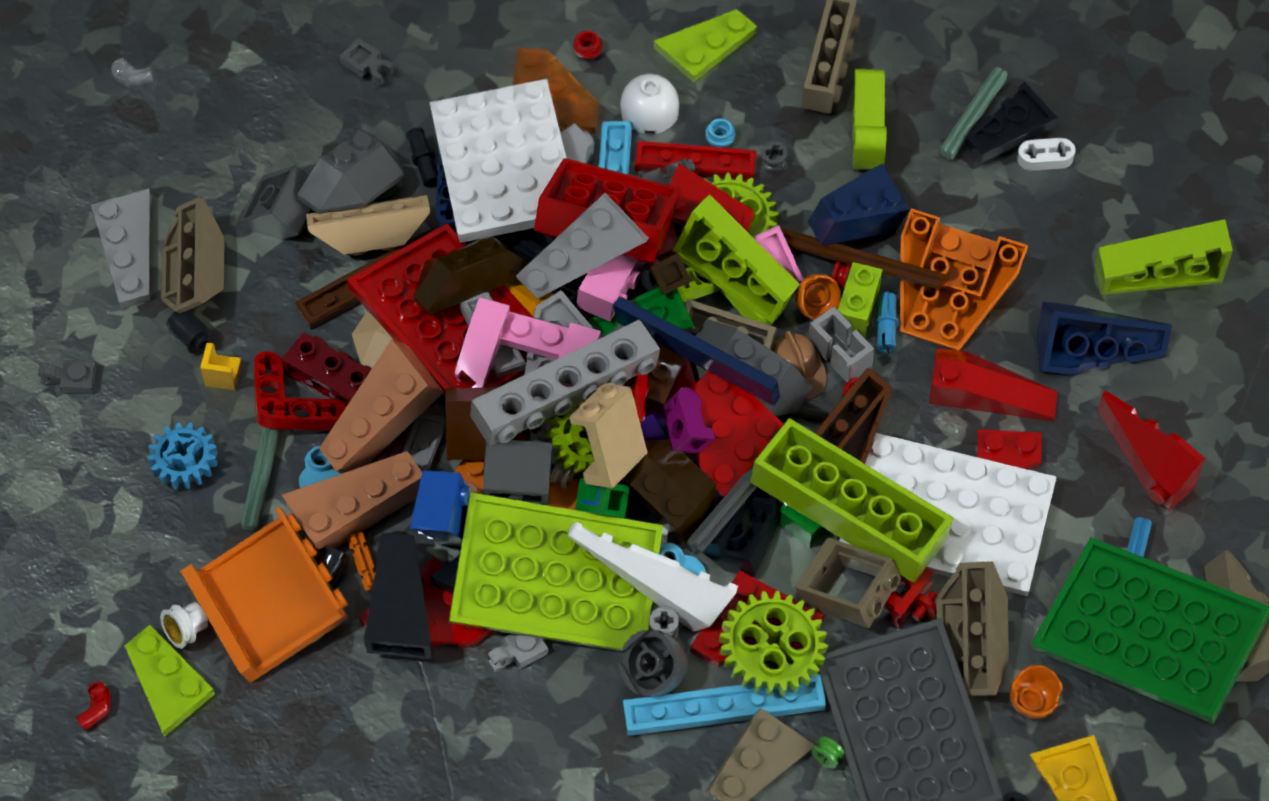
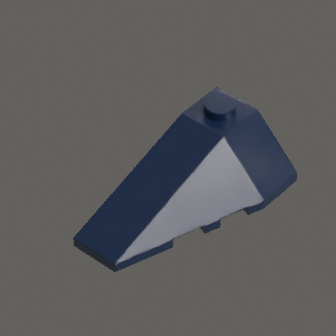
[1037,301,1172,375]

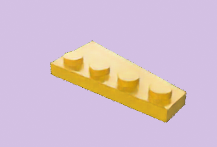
[1030,735,1117,801]

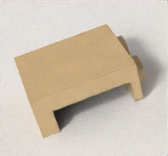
[569,383,648,488]

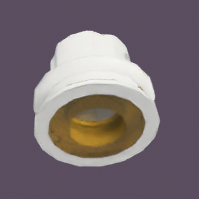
[160,602,208,649]

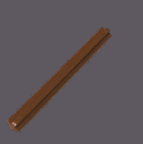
[781,228,946,289]

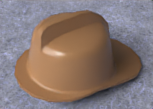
[772,331,827,399]

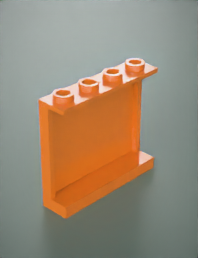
[180,507,350,683]

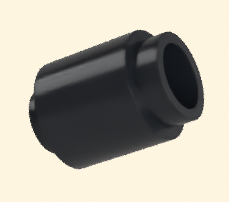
[166,311,212,353]

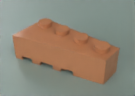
[319,339,444,474]

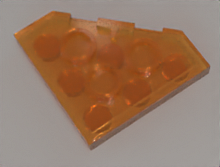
[512,47,599,134]

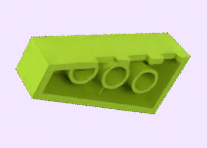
[1095,219,1233,295]

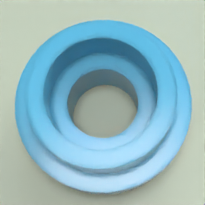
[705,119,735,147]

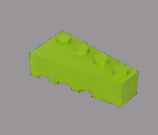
[673,194,800,323]

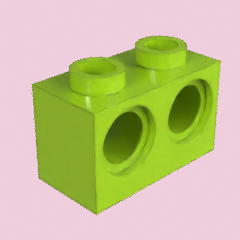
[838,262,883,338]

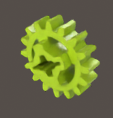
[545,402,595,473]

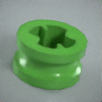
[811,736,845,769]

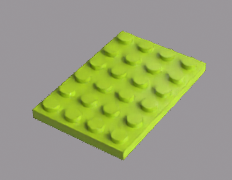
[449,492,663,651]

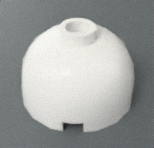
[620,73,679,134]

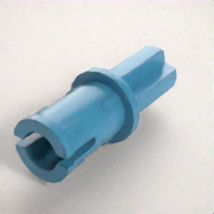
[874,291,899,353]

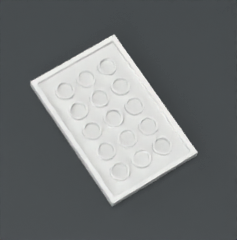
[430,79,566,243]
[840,433,1056,597]

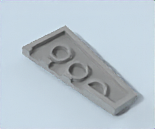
[91,188,151,309]
[516,193,649,299]

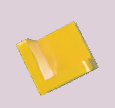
[200,342,243,391]

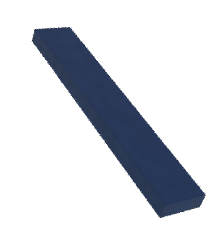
[613,297,780,406]

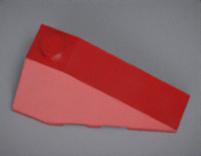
[1098,391,1205,511]

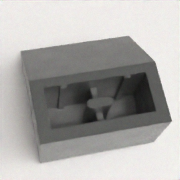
[483,440,552,506]

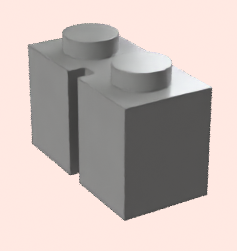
[809,307,874,382]

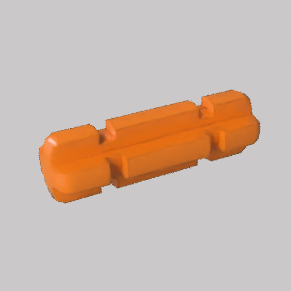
[348,532,376,592]

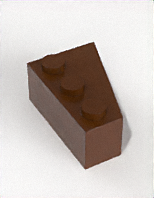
[815,367,893,464]

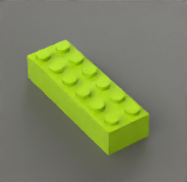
[750,418,954,583]

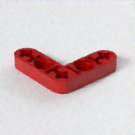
[253,351,347,431]

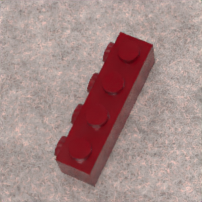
[281,332,372,405]

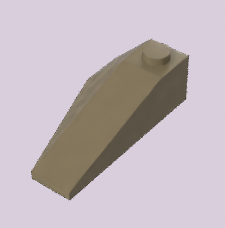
[1204,550,1269,682]

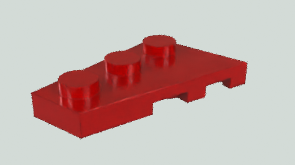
[670,163,755,232]

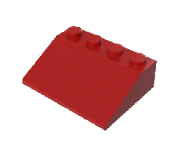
[534,158,682,263]

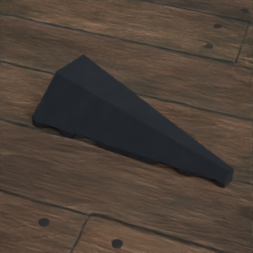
[702,487,784,577]

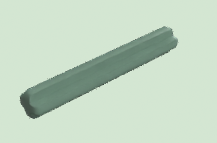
[940,67,1007,160]
[241,427,281,531]

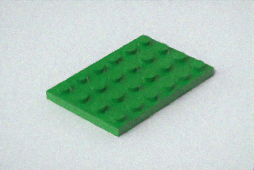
[1031,537,1269,724]

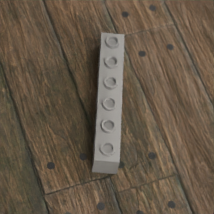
[470,319,660,447]

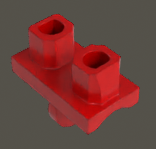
[883,567,938,629]

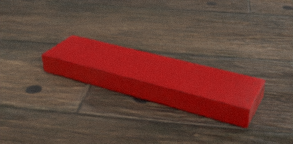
[635,141,757,181]

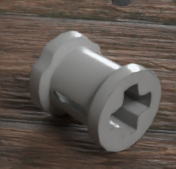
[649,607,679,639]

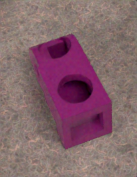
[664,387,715,454]

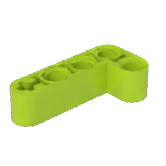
[853,69,887,170]

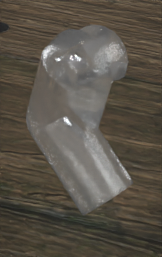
[111,58,154,86]

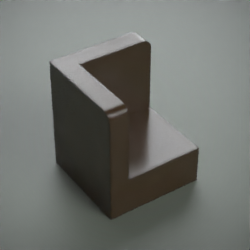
[644,250,691,295]

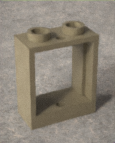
[795,538,901,628]

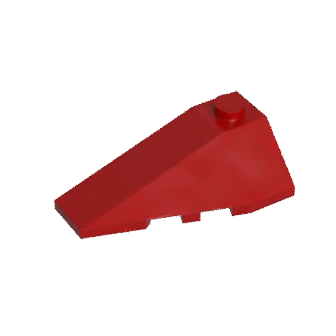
[929,347,1058,422]

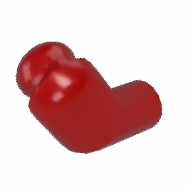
[75,681,111,731]

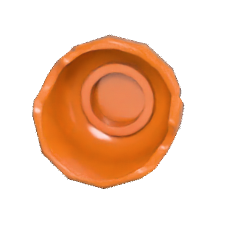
[795,274,841,321]
[1010,665,1062,719]

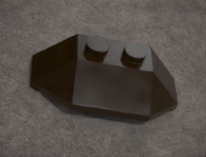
[414,237,532,316]
[618,439,716,554]

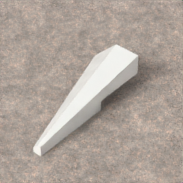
[568,522,738,632]

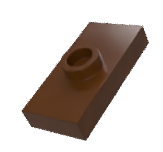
[645,343,686,409]

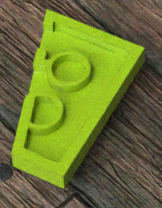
[653,9,757,82]
[124,625,215,737]

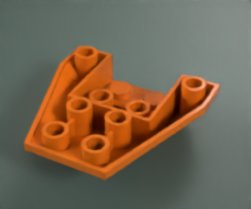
[900,208,1028,350]

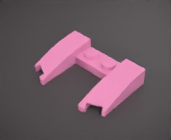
[454,297,601,405]

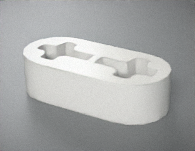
[1017,138,1075,171]

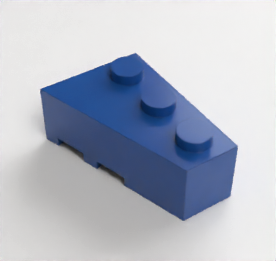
[410,470,470,546]

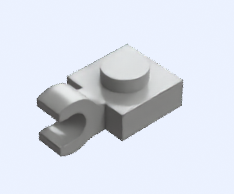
[488,633,548,672]

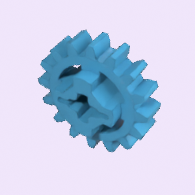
[147,422,218,489]

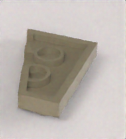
[705,708,816,801]

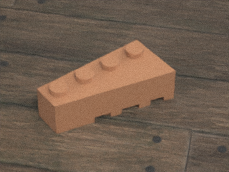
[282,451,422,555]

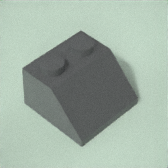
[237,165,312,240]

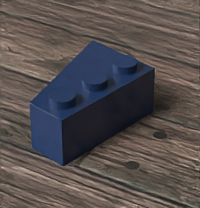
[808,164,910,245]

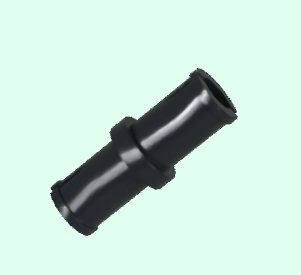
[406,127,438,188]

